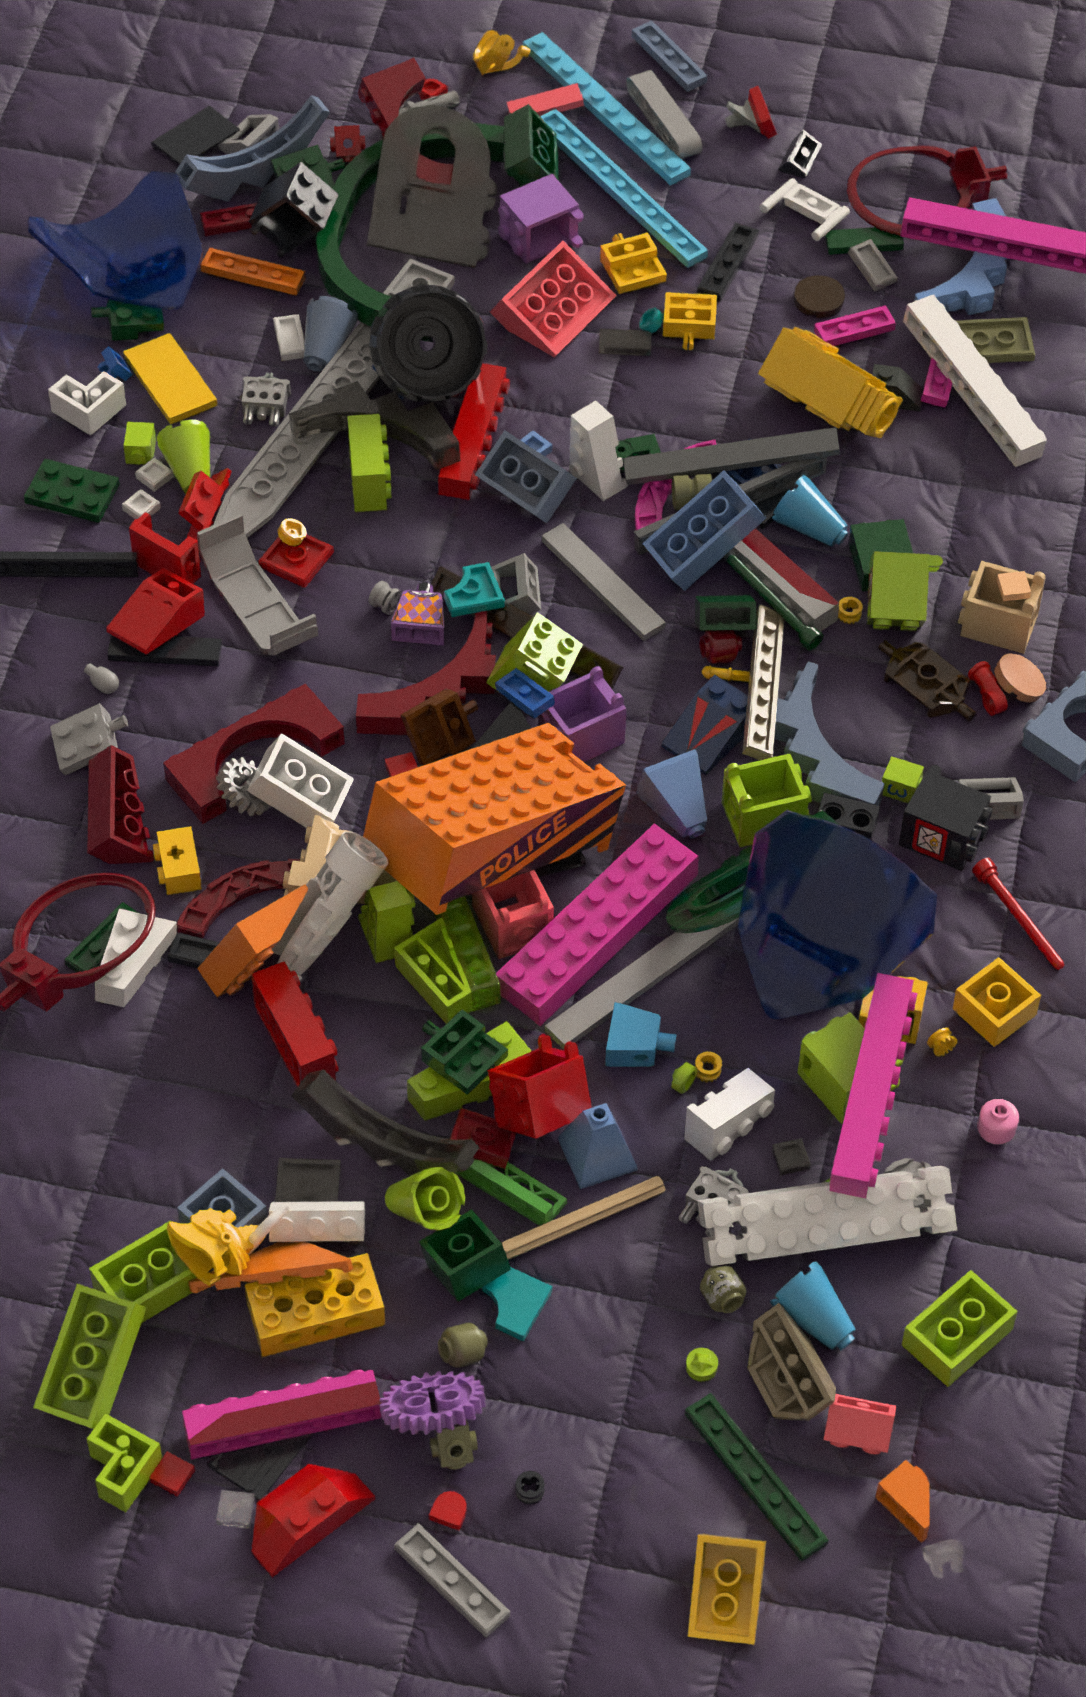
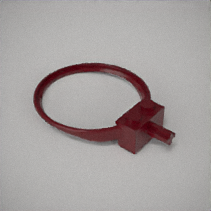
[847,146,1008,236]
[0,873,156,1012]

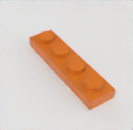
[200,248,306,296]

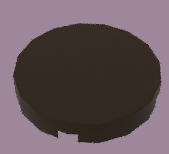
[794,275,845,318]

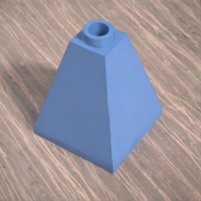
[636,749,707,839]
[558,1103,638,1189]

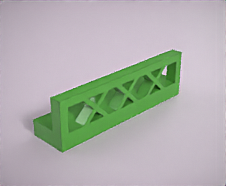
[445,1149,567,1226]

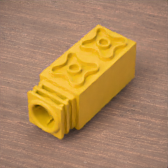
[758,327,903,438]

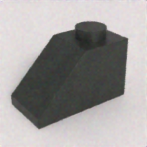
[872,364,923,412]

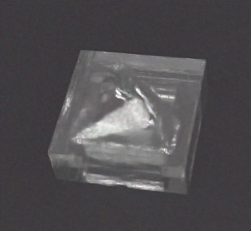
[216,1490,255,1528]

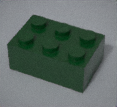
[503,104,559,187]

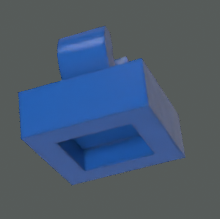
[97,346,133,381]

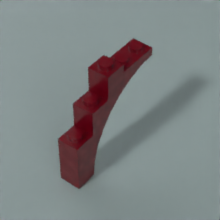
[356,611,496,735]

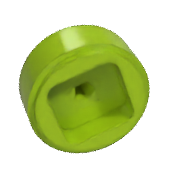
[671,1062,697,1094]
[686,1348,718,1381]

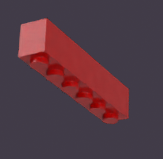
[438,363,510,500]

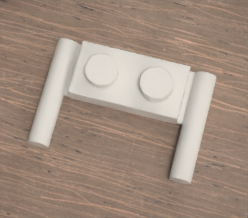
[759,178,850,241]

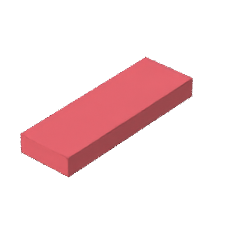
[507,83,584,116]

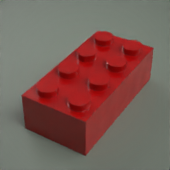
[251,961,339,1098]

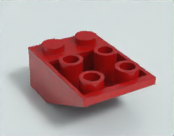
[106,568,205,654]

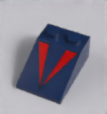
[661,675,748,775]

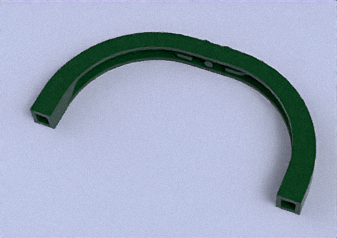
[316,122,505,342]

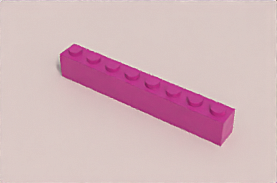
[901,197,1086,274]
[829,973,918,1199]

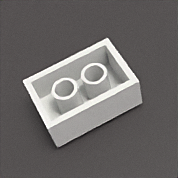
[247,733,354,828]

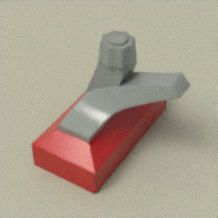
[725,86,777,139]

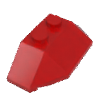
[252,1464,376,1577]

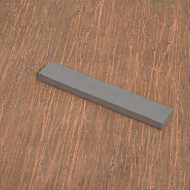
[542,523,666,641]

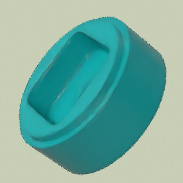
[639,307,664,334]

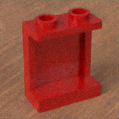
[129,512,201,584]

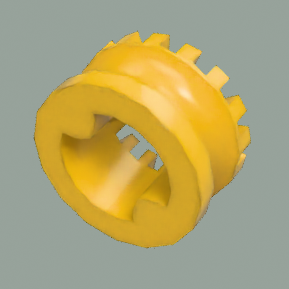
[838,597,863,624]
[927,1028,958,1057]
[695,1051,722,1082]

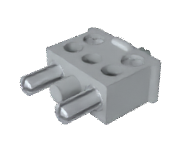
[241,372,291,427]
[679,1166,749,1237]

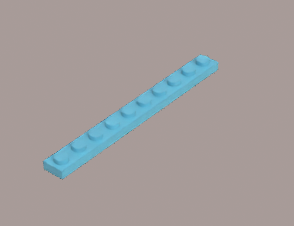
[523,32,691,185]
[540,109,708,268]

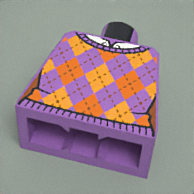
[391,582,444,645]

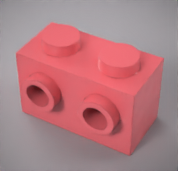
[824,1394,896,1454]

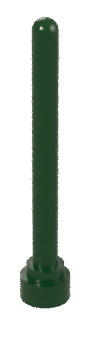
[727,555,824,651]

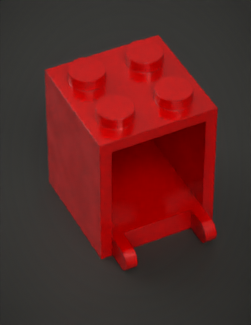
[488,1034,592,1139]

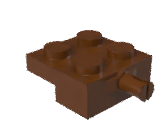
[400,688,479,766]

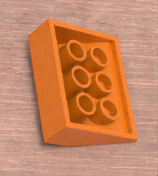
[197,884,308,998]

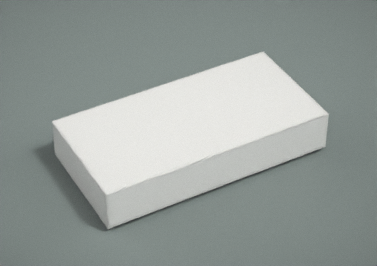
[273,314,305,361]

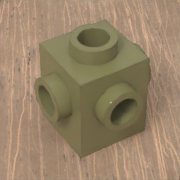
[429,1419,478,1469]

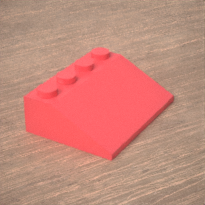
[490,241,617,357]

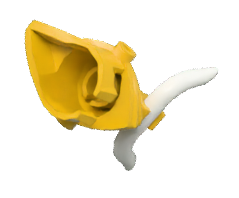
[167,1203,289,1286]

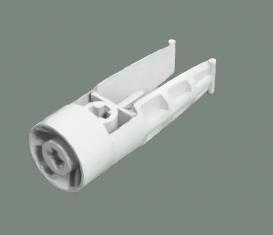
[272,831,388,981]

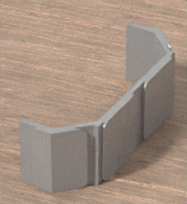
[197,513,318,655]

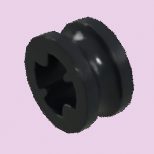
[515,1471,545,1505]

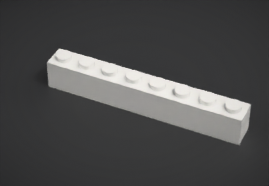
[903,295,1047,467]

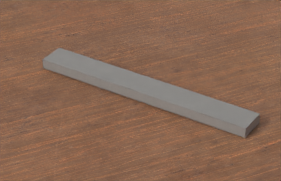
[545,917,742,1049]

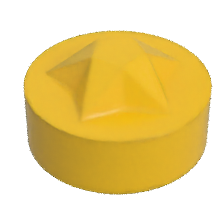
[278,518,307,546]

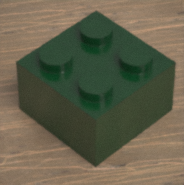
[419,1209,511,1302]

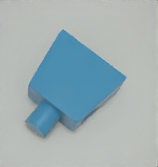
[605,1002,677,1067]

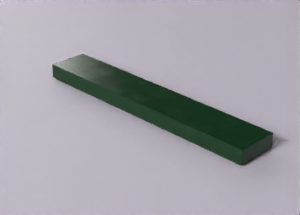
[685,1393,829,1562]

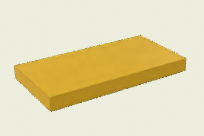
[123,333,218,425]

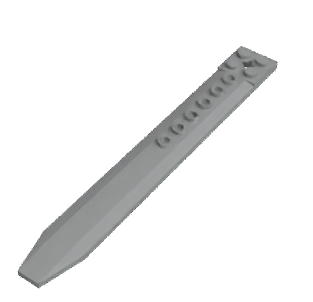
[213,259,455,538]

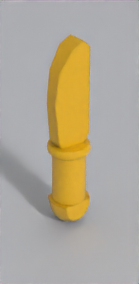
[702,666,750,682]

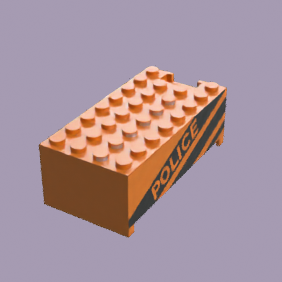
[363,723,626,915]

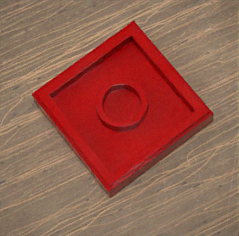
[258,534,334,588]

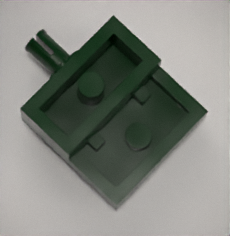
[271,144,345,189]
[91,287,164,341]
[421,1009,508,1095]

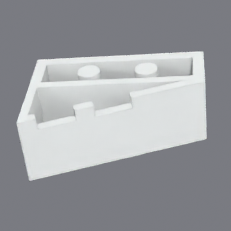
[95,909,177,1007]
[684,1068,775,1161]

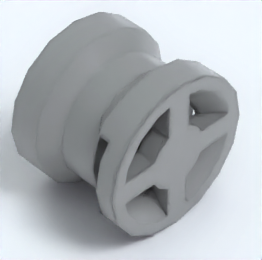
[368,581,402,615]

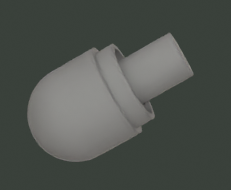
[84,663,119,694]

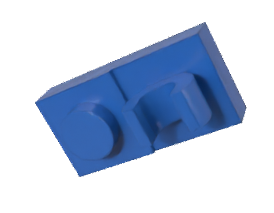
[495,668,555,719]

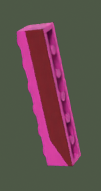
[182,1370,382,1460]

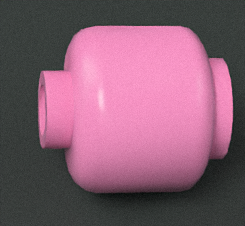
[977,1099,1019,1144]

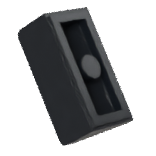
[778,130,822,178]

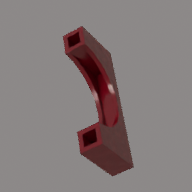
[358,58,485,214]
[163,683,345,824]

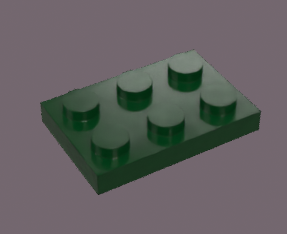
[24,458,120,523]

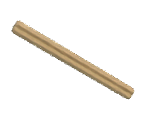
[501,1176,665,1260]

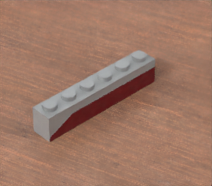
[723,528,839,632]

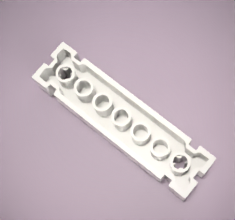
[697,1166,957,1266]

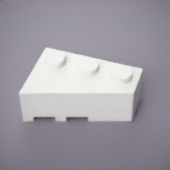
[569,401,628,501]

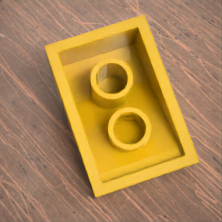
[688,1534,766,1645]

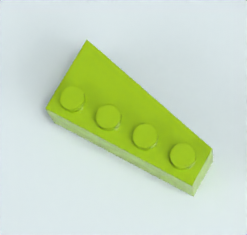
[407,1021,532,1121]

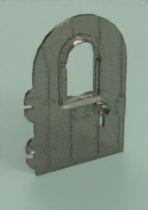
[366,105,498,269]

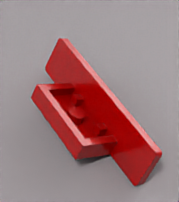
[178,468,232,540]

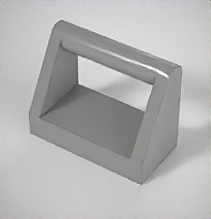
[218,114,279,154]
[491,553,541,614]
[958,777,1024,820]

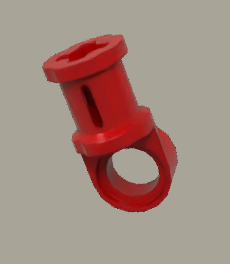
[968,661,1008,716]

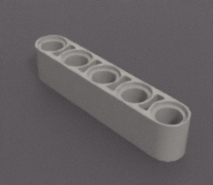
[626,70,703,159]

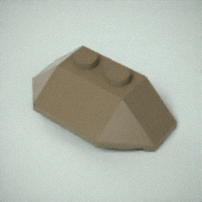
[748,1303,836,1421]

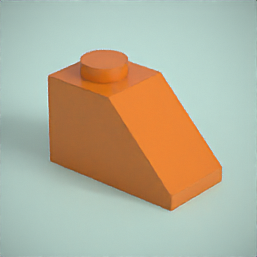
[875,1460,930,1543]

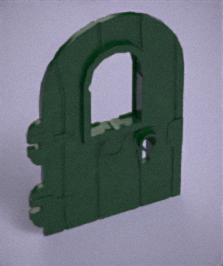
[666,810,863,933]

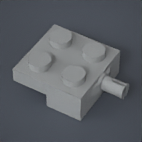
[50,703,129,775]

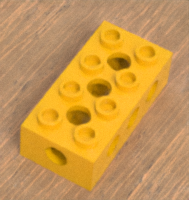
[245,1253,385,1357]

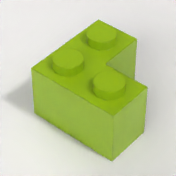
[87,1413,162,1512]

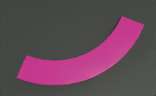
[635,439,717,531]

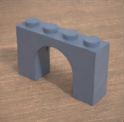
[1022,671,1086,782]

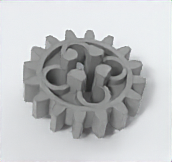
[216,757,271,816]

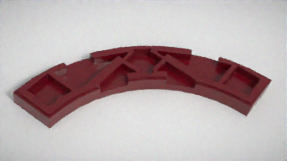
[176,859,300,938]

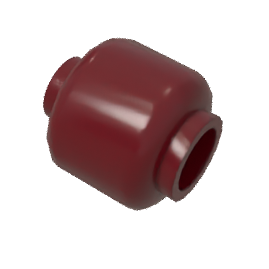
[699,630,742,664]

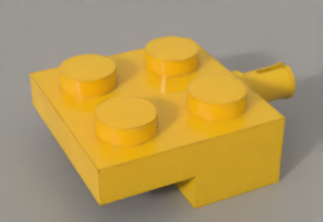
[600,233,667,294]
[663,292,717,350]

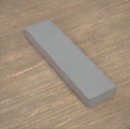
[394,1523,510,1638]

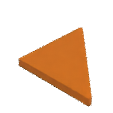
[188,1241,353,1293]

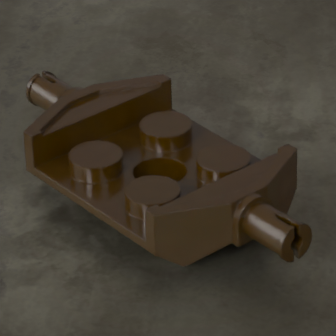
[878,640,977,721]

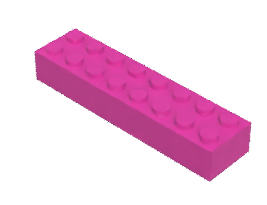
[495,823,698,1026]

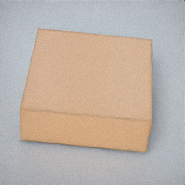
[997,571,1031,601]

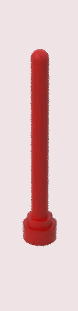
[972,857,1064,970]

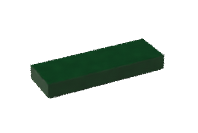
[825,227,904,255]
[64,902,139,973]

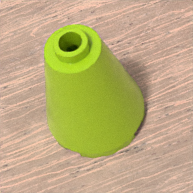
[157,420,210,494]
[385,1167,465,1230]

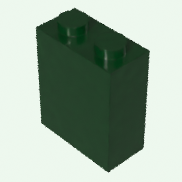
[848,519,913,592]
[695,595,756,630]

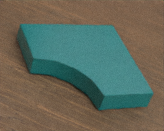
[444,562,505,617]
[482,1267,553,1342]

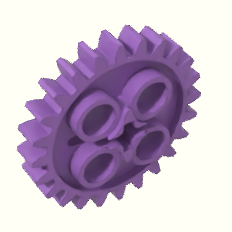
[380,1371,486,1435]

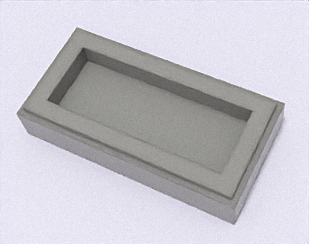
[848,239,898,292]

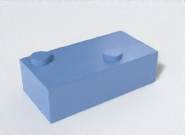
[642,471,766,591]

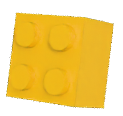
[952,957,1041,1047]

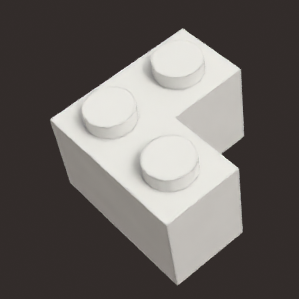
[48,371,126,435]

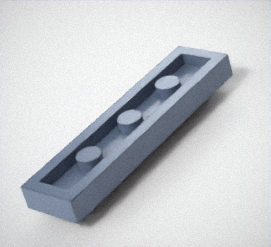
[632,21,708,92]

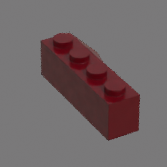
[87,745,155,864]

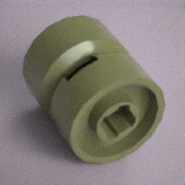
[672,474,712,511]

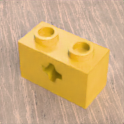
[153,826,202,895]

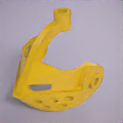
[473,30,530,76]

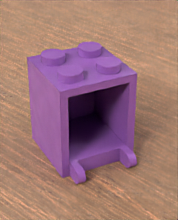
[498,174,583,263]
[538,666,626,762]

